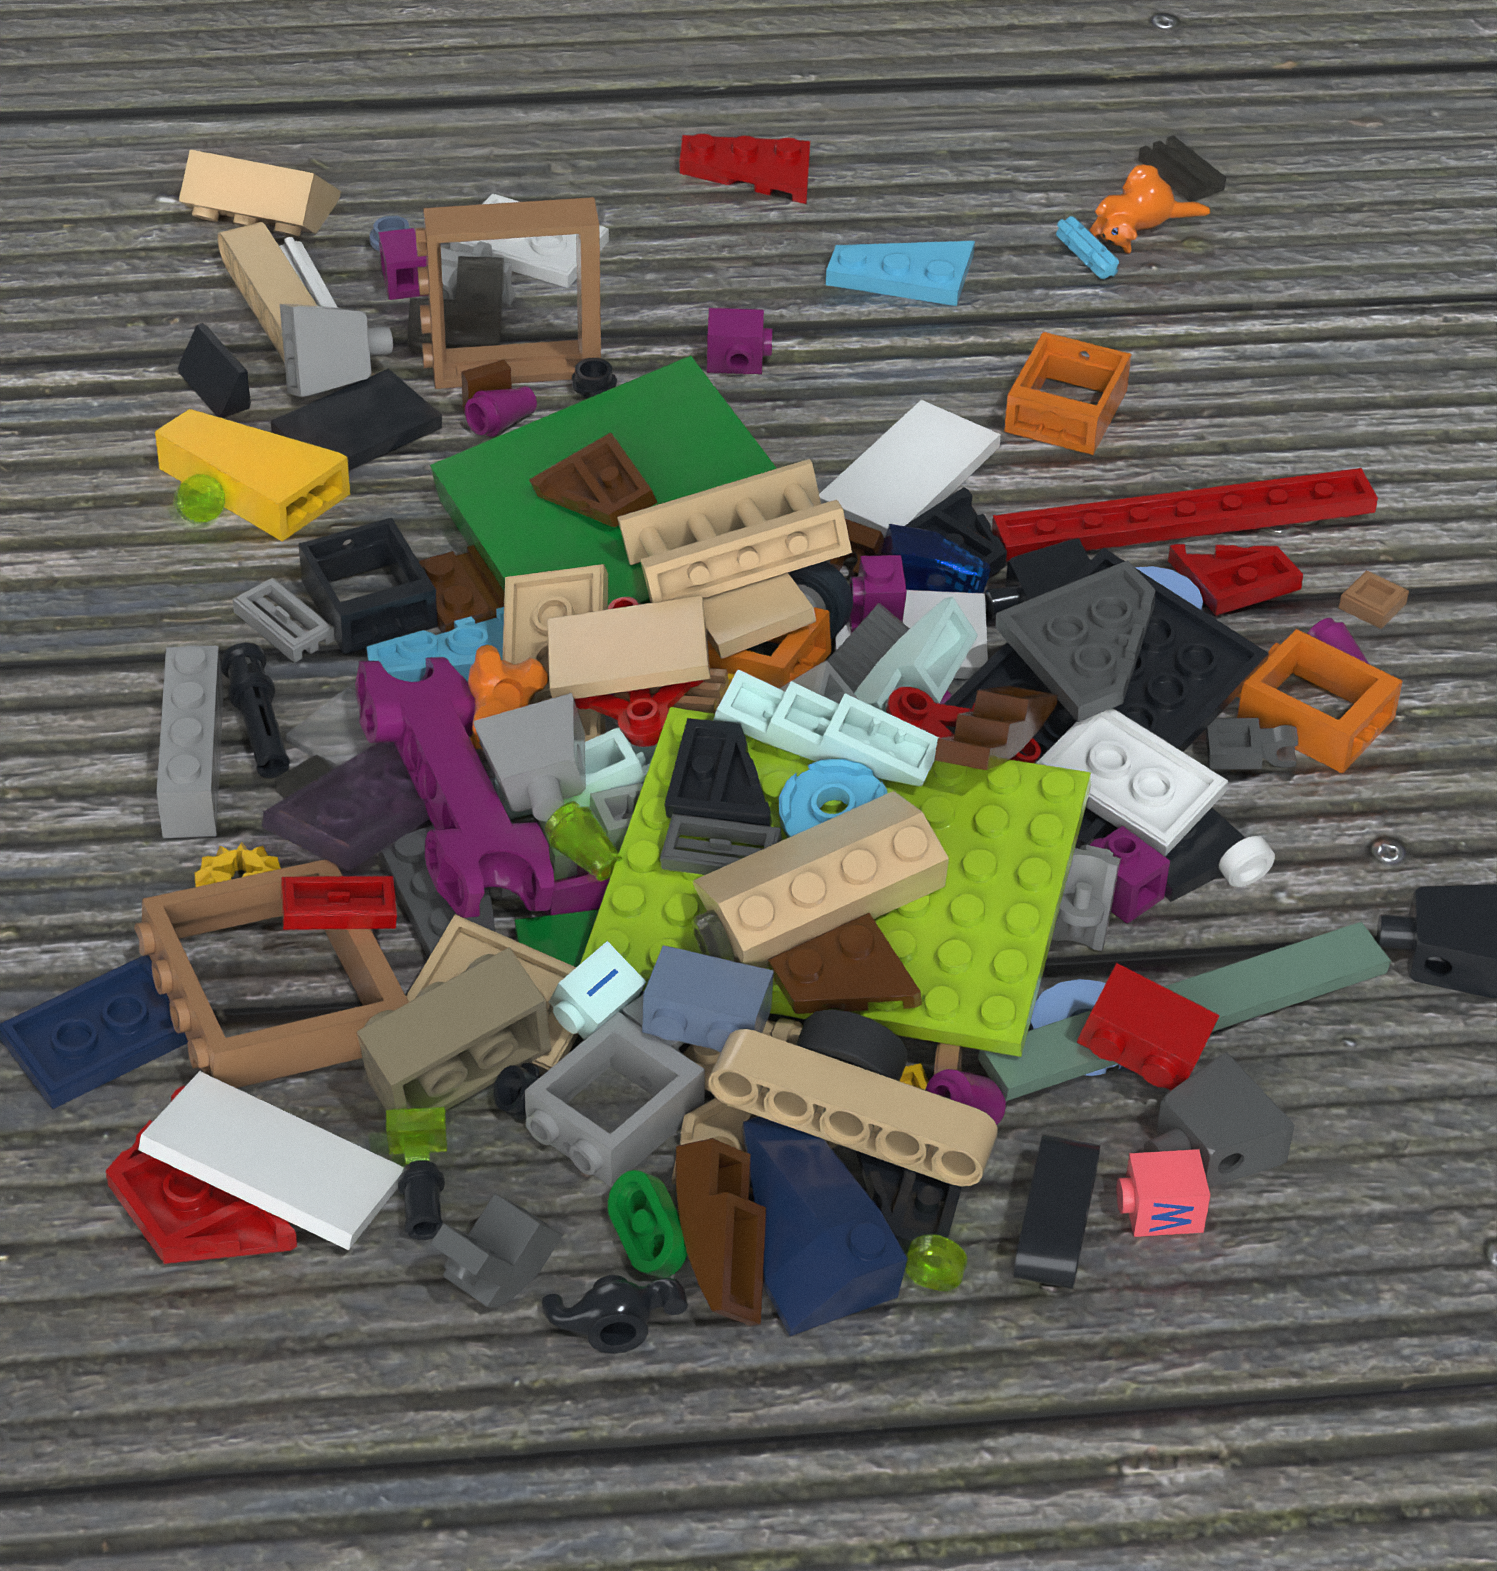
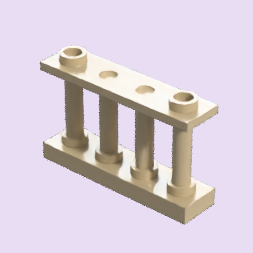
[617,459,852,603]

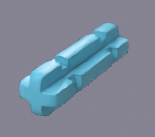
[1056,216,1119,280]

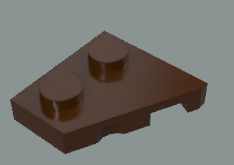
[529,432,658,528]
[768,913,922,1014]

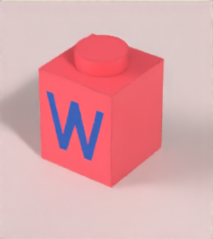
[1116,1149,1210,1237]

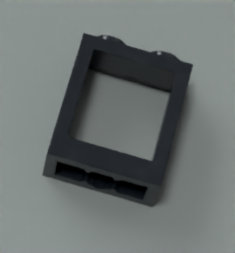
[298,517,438,654]

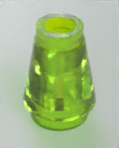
[545,801,623,881]

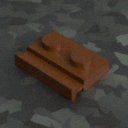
[419,545,505,633]

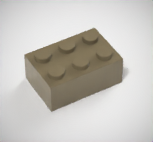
[357,947,551,1135]

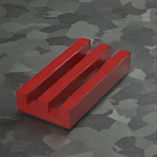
[281,876,397,930]

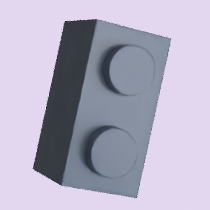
[642,945,774,1052]

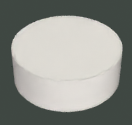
[1219,836,1275,887]

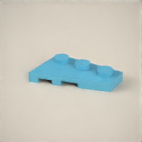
[826,241,975,306]

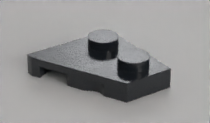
[900,487,1007,588]

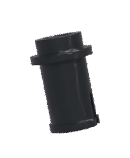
[397,1160,445,1240]

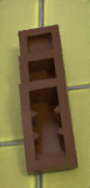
[934,686,1058,770]

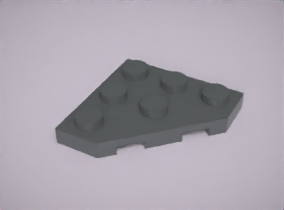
[996,560,1156,722]

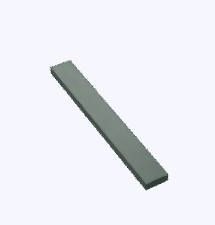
[978,922,1391,1101]

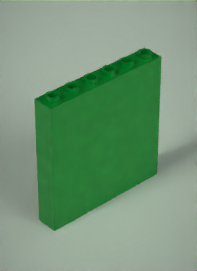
[430,355,777,606]

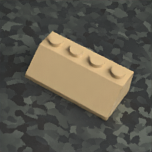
[693,791,949,968]

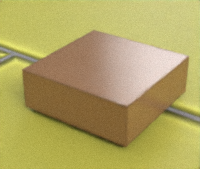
[1339,570,1409,629]

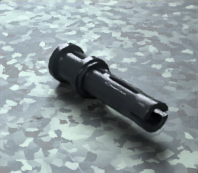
[220,642,290,779]

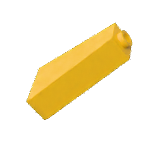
[155,409,350,542]

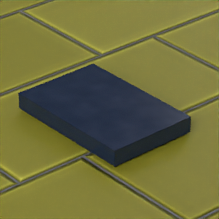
[0,955,188,1109]

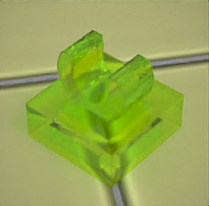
[386,1107,448,1165]

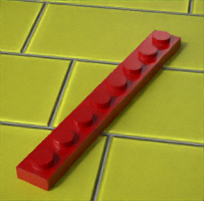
[992,468,1378,561]

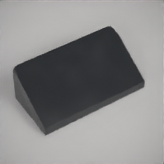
[178,323,251,418]

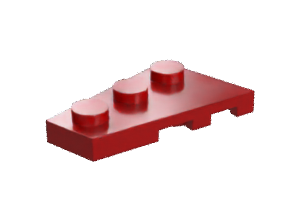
[680,134,810,204]

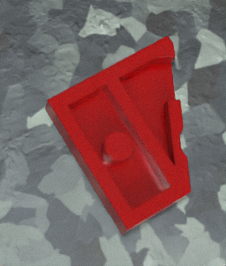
[1168,544,1303,615]

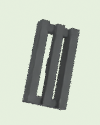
[660,814,782,875]

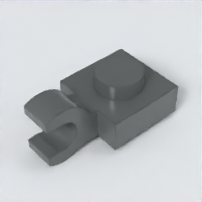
[1205,718,1298,770]

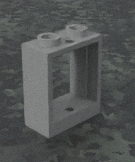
[525,1012,705,1188]

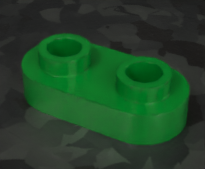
[607,1170,688,1278]

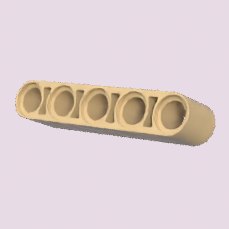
[218,222,317,363]
[708,1029,998,1187]

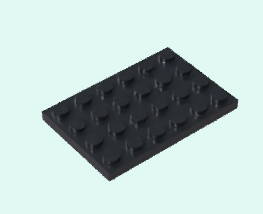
[944,548,1269,849]

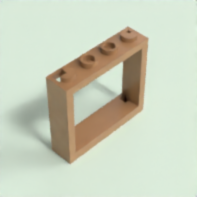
[415,197,601,389]
[134,858,409,1088]

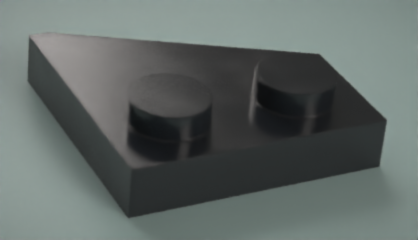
[664,718,772,827]
[856,1151,962,1264]

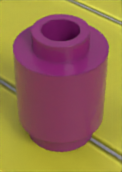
[925,1069,1006,1125]

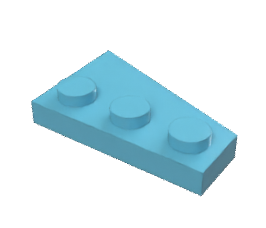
[367,607,504,682]

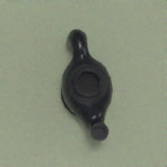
[542,1275,688,1354]

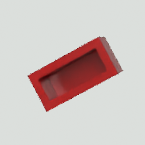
[1076,963,1220,1091]

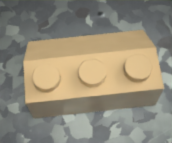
[179,149,341,238]

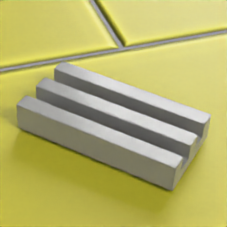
[232,577,335,663]

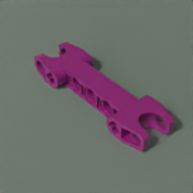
[355,657,555,918]

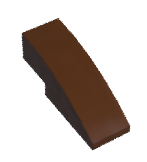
[676,1138,766,1326]

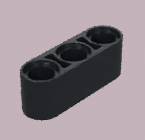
[1014,1134,1101,1289]

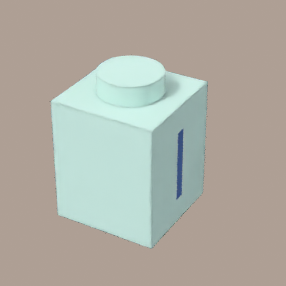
[549,941,646,1040]

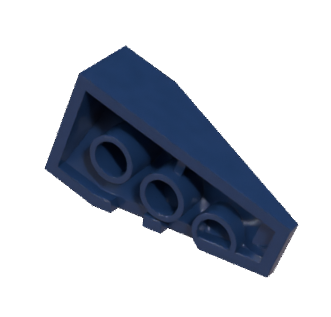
[742,1116,908,1336]

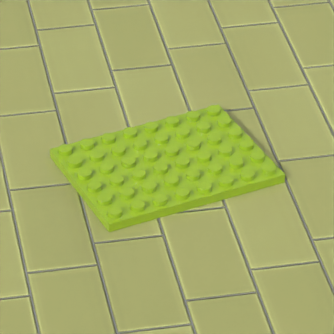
[580,707,1091,1057]

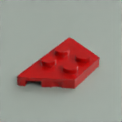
[105,1085,297,1264]

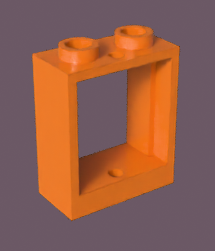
[1004,332,1131,455]
[707,607,831,688]
[1237,629,1403,774]

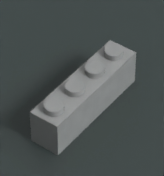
[156,646,224,838]

